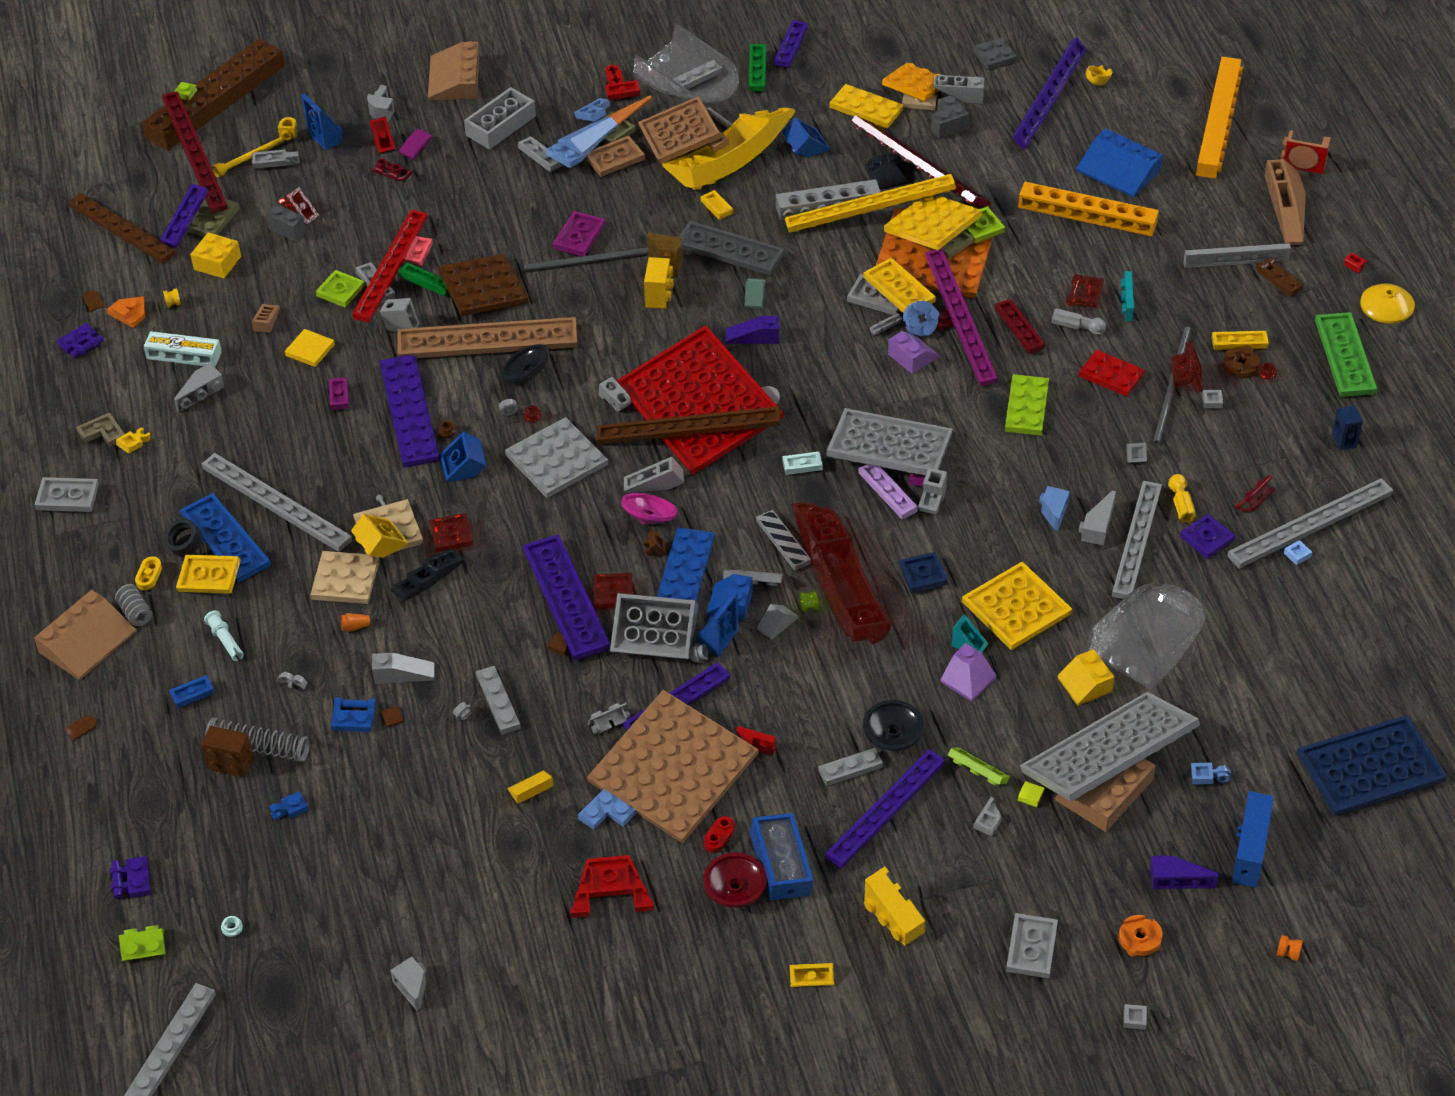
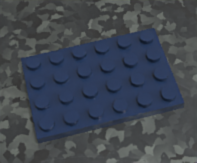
[1296,715,1447,816]

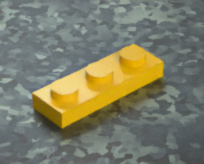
[1211,331,1269,350]

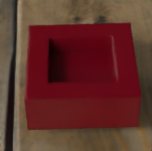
[936,310,954,331]

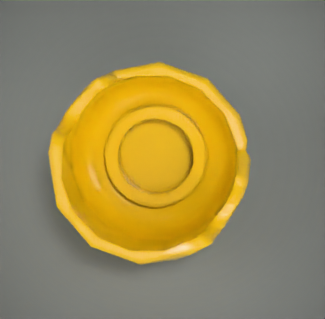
[1085,65,1113,86]

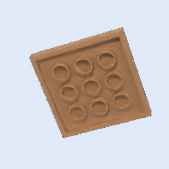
[638,96,721,164]

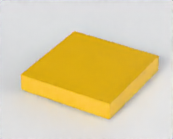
[285,329,335,367]

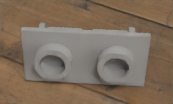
[588,703,631,734]

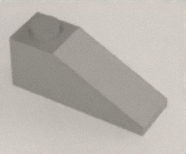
[624,457,684,493]
[1079,491,1116,545]
[372,653,434,684]

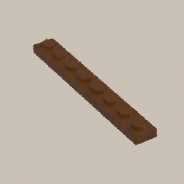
[68,193,175,264]

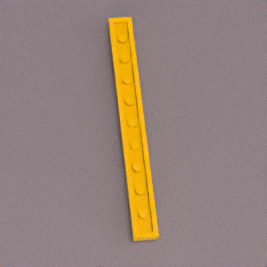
[785,174,956,233]

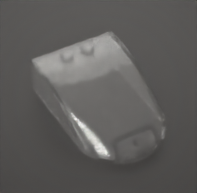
[633,23,739,104]
[1085,583,1205,690]

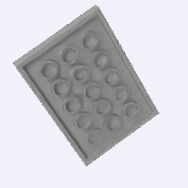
[826,408,953,476]

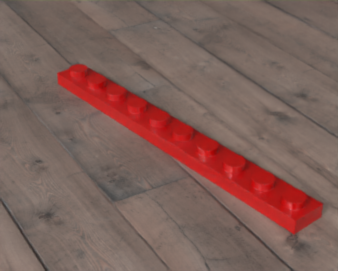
[352,209,427,323]

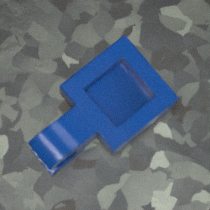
[269,791,309,820]

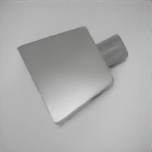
[374,298,419,333]

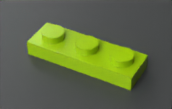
[948,747,1010,786]

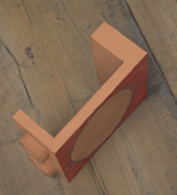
[1281,130,1331,174]

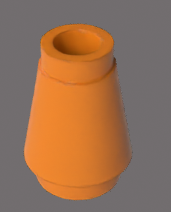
[341,613,370,632]

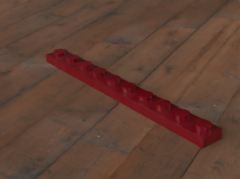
[162,91,228,214]

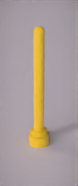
[212,137,284,178]

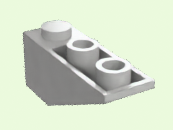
[934,75,984,104]
[174,363,224,413]

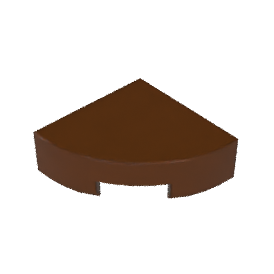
[547,632,567,656]

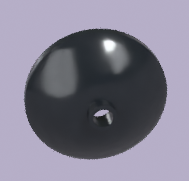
[500,344,549,383]
[863,700,924,751]

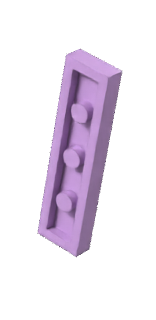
[859,464,918,519]

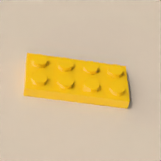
[829,84,903,129]
[863,258,936,313]

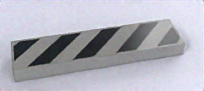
[756,510,811,571]

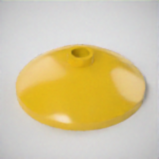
[1360,283,1415,324]

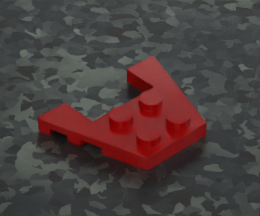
[571,855,654,918]

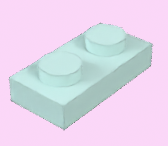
[782,452,823,475]

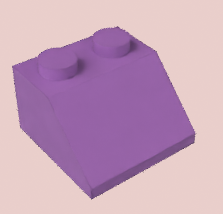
[888,331,939,374]

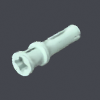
[204,610,244,661]

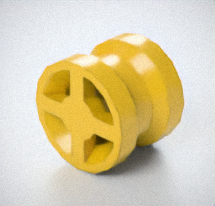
[163,288,181,308]

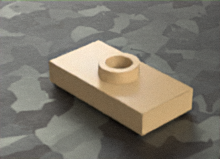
[902,93,937,110]

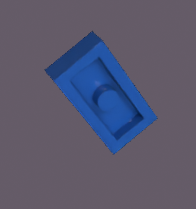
[169,675,215,709]

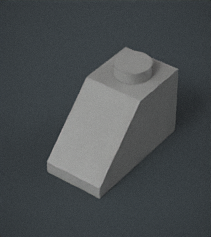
[390,957,426,1011]

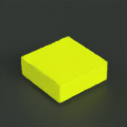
[1017,781,1045,807]

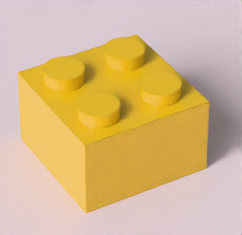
[190,232,241,279]
[644,257,674,309]

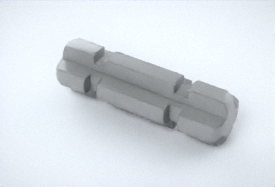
[870,313,902,336]

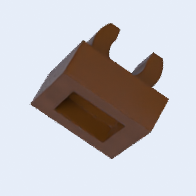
[643,530,666,557]

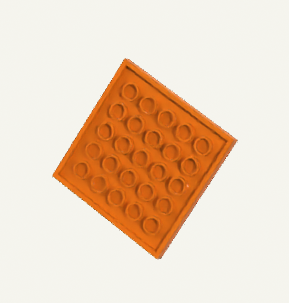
[876,207,993,298]

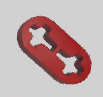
[605,65,624,85]

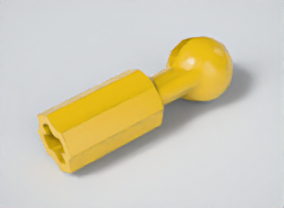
[1168,474,1197,523]

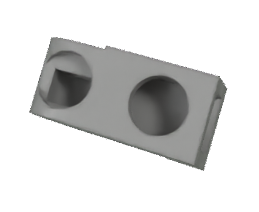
[599,377,632,412]

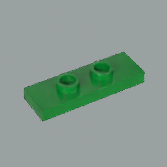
[398,262,449,296]

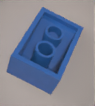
[301,94,343,150]
[697,592,738,657]

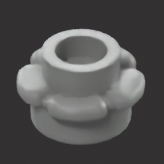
[453,702,471,720]

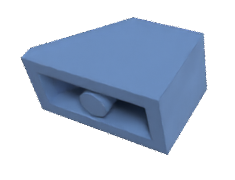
[1039,486,1070,531]

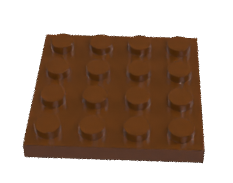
[438,254,529,316]

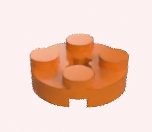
[1118,915,1163,957]

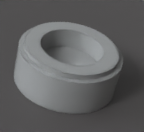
[499,399,518,416]

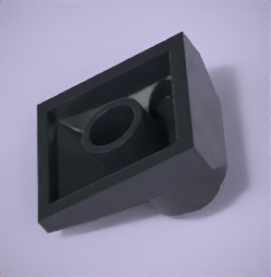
[865,153,909,190]

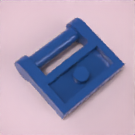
[331,697,376,732]

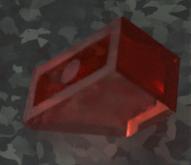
[279,187,319,225]

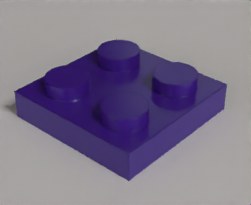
[1180,514,1235,559]

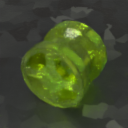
[799,590,819,611]

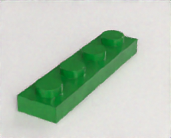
[749,44,766,92]

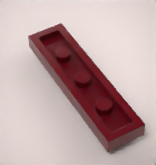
[995,299,1045,354]

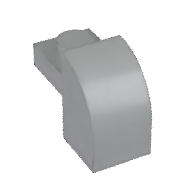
[367,85,395,122]
[918,468,947,515]

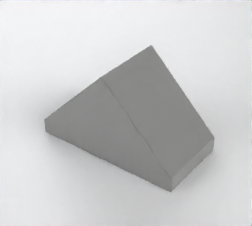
[757,604,798,640]

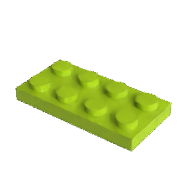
[1005,374,1049,436]

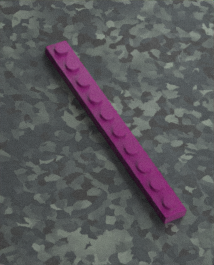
[925,248,997,387]

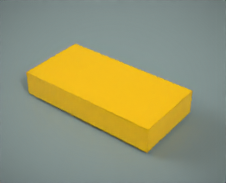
[701,190,734,220]

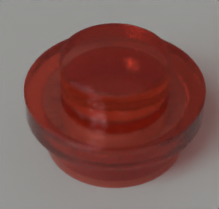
[1258,363,1277,379]
[523,405,542,422]

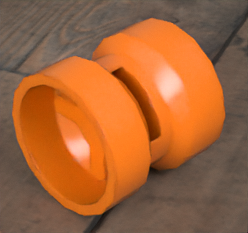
[1276,935,1303,961]

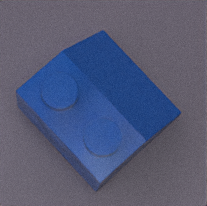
[782,117,830,158]
[440,432,487,482]
[707,574,753,621]

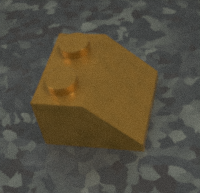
[647,233,683,277]

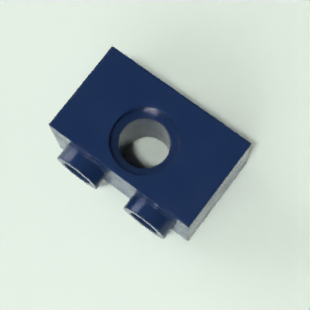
[1332,405,1363,450]

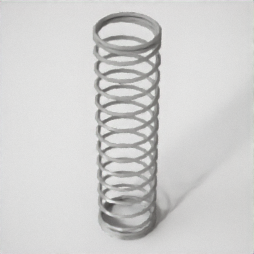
[205,718,310,762]

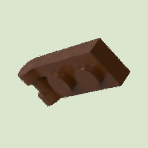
[1256,257,1304,297]

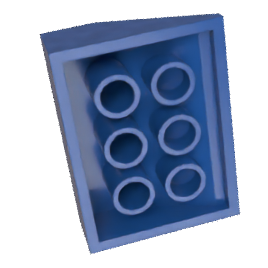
[1076,128,1163,198]

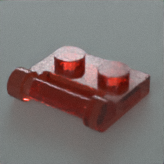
[1066,274,1104,308]

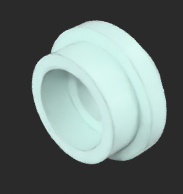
[221,916,243,937]

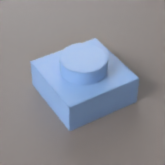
[1284,540,1312,565]

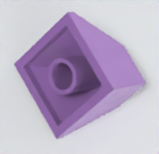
[940,643,996,702]

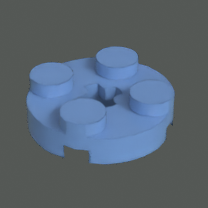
[903,300,939,337]

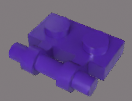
[57,323,104,358]
[110,856,151,899]

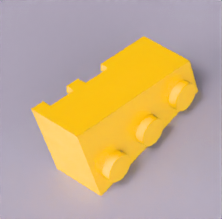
[864,867,925,946]

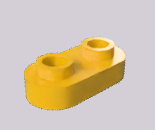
[135,557,162,590]

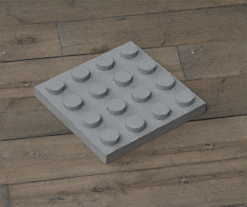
[505,417,608,498]

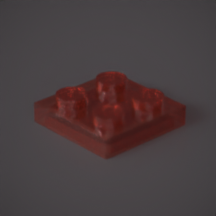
[429,513,474,553]
[593,573,633,609]

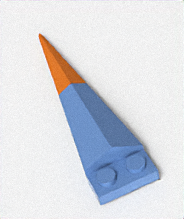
[546,95,652,168]

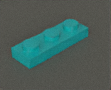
[1120,271,1134,321]

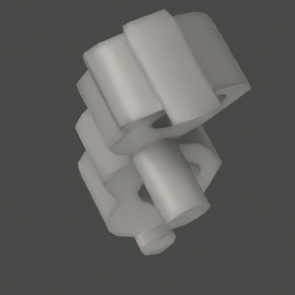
[276,672,308,689]

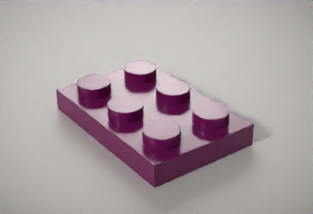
[552,211,606,257]

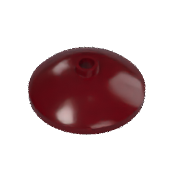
[703,852,767,908]

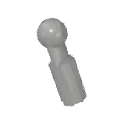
[1052,308,1106,335]

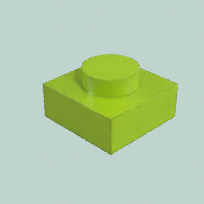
[174,82,197,100]

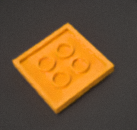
[882,63,941,101]

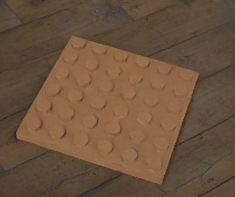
[587,690,759,843]

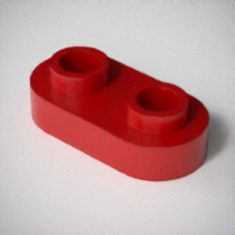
[704,816,735,853]

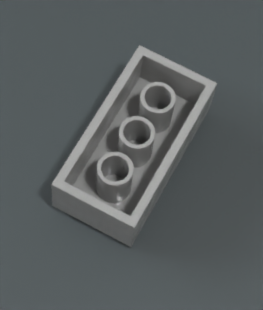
[464,87,536,150]

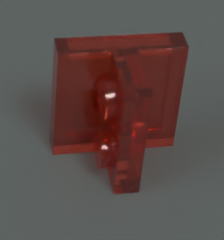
[1171,341,1204,393]

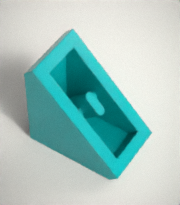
[952,615,988,653]

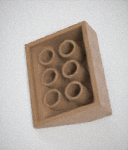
[428,41,479,100]
[34,590,137,680]
[1055,758,1156,832]

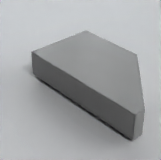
[973,797,1002,836]

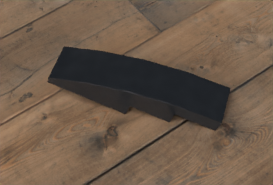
[391,548,464,601]

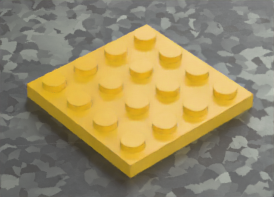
[884,195,982,250]
[962,562,1072,650]

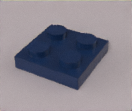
[899,552,948,593]

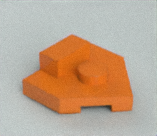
[107,296,145,328]

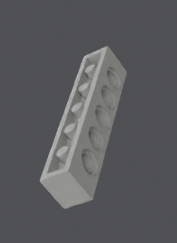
[776,179,880,221]

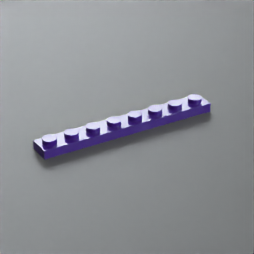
[826,749,945,869]

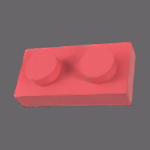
[404,236,433,267]

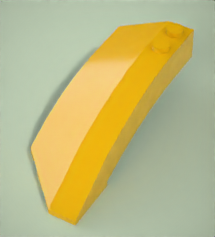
[662,108,795,190]

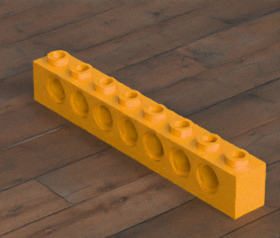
[1018,182,1159,236]

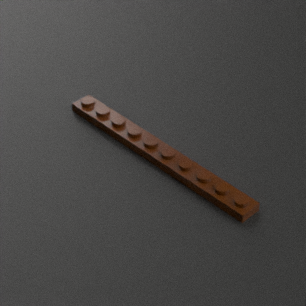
[597,406,780,444]

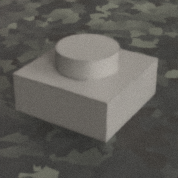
[1202,390,1223,408]
[1126,442,1147,463]
[1123,1004,1147,1030]

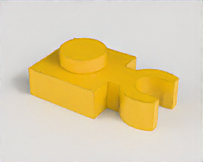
[116,428,150,454]

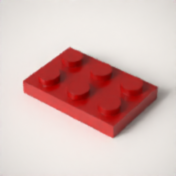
[1079,349,1145,397]

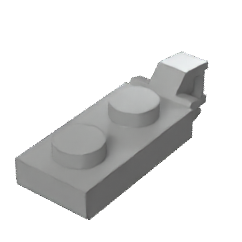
[252,149,300,169]

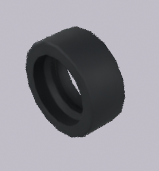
[164,518,203,557]

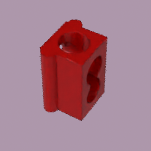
[1344,252,1367,273]

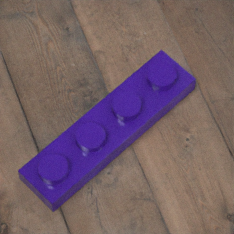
[774,20,808,68]
[160,184,209,248]

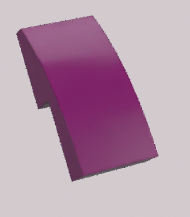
[399,129,432,161]

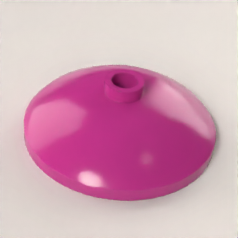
[621,493,677,525]

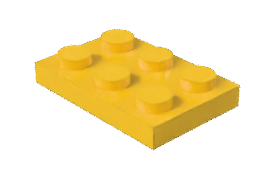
[176,555,241,593]

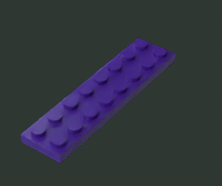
[379,355,440,468]
[522,534,611,661]

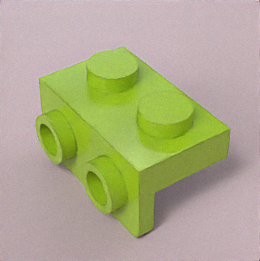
[119,925,166,961]

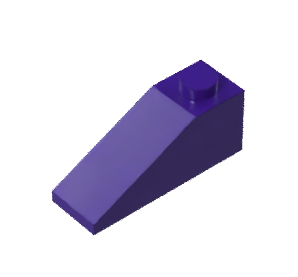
[725,316,779,344]
[1150,855,1218,889]

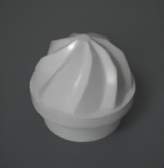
[689,643,708,663]

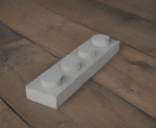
[476,666,521,735]

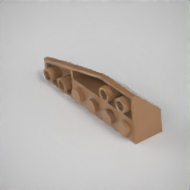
[1264,159,1306,245]

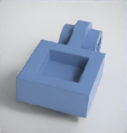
[1191,763,1231,784]

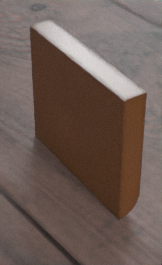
[381,706,403,727]

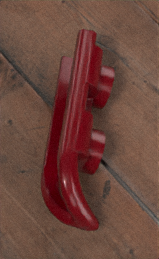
[371,159,412,181]
[1235,475,1275,512]

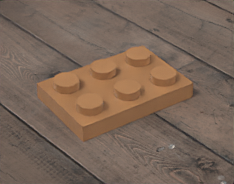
[585,136,645,177]

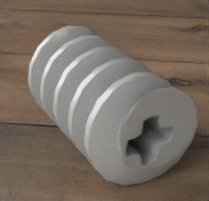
[115,584,153,626]

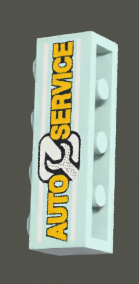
[144,331,222,367]

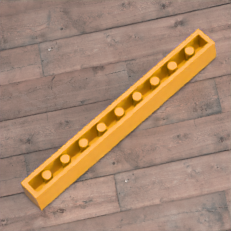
[1196,57,1243,179]

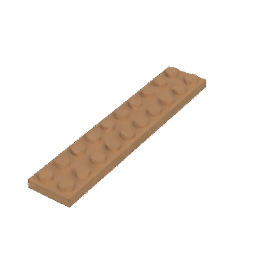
[398,317,578,358]

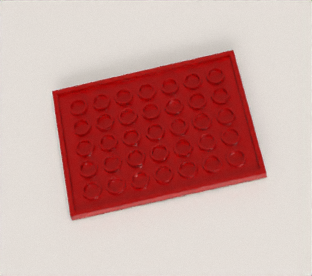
[616,325,784,475]

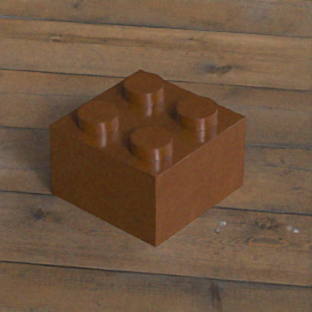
[201,726,254,777]

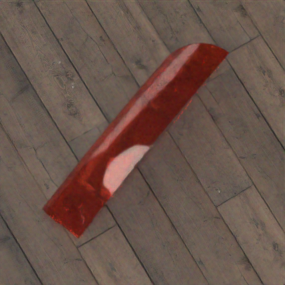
[792,502,891,644]

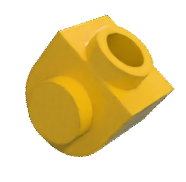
[278,117,298,140]

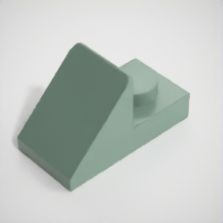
[745,279,765,309]

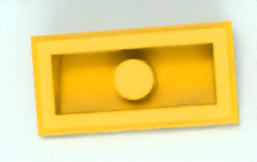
[508,770,554,804]
[789,963,834,987]

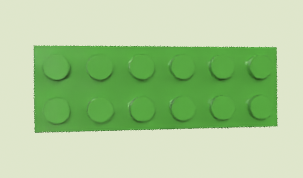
[1315,312,1377,397]

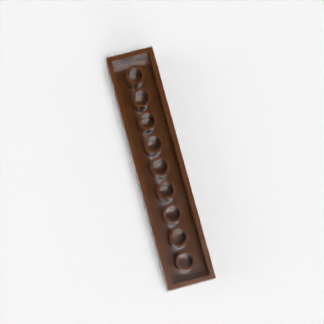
[141,38,285,151]

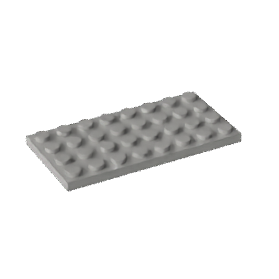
[1020,692,1200,802]

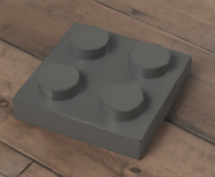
[973,38,1017,70]

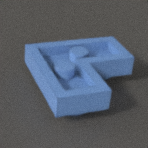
[574,98,611,122]
[578,789,637,829]

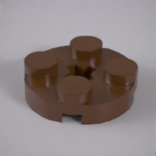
[1223,346,1260,378]

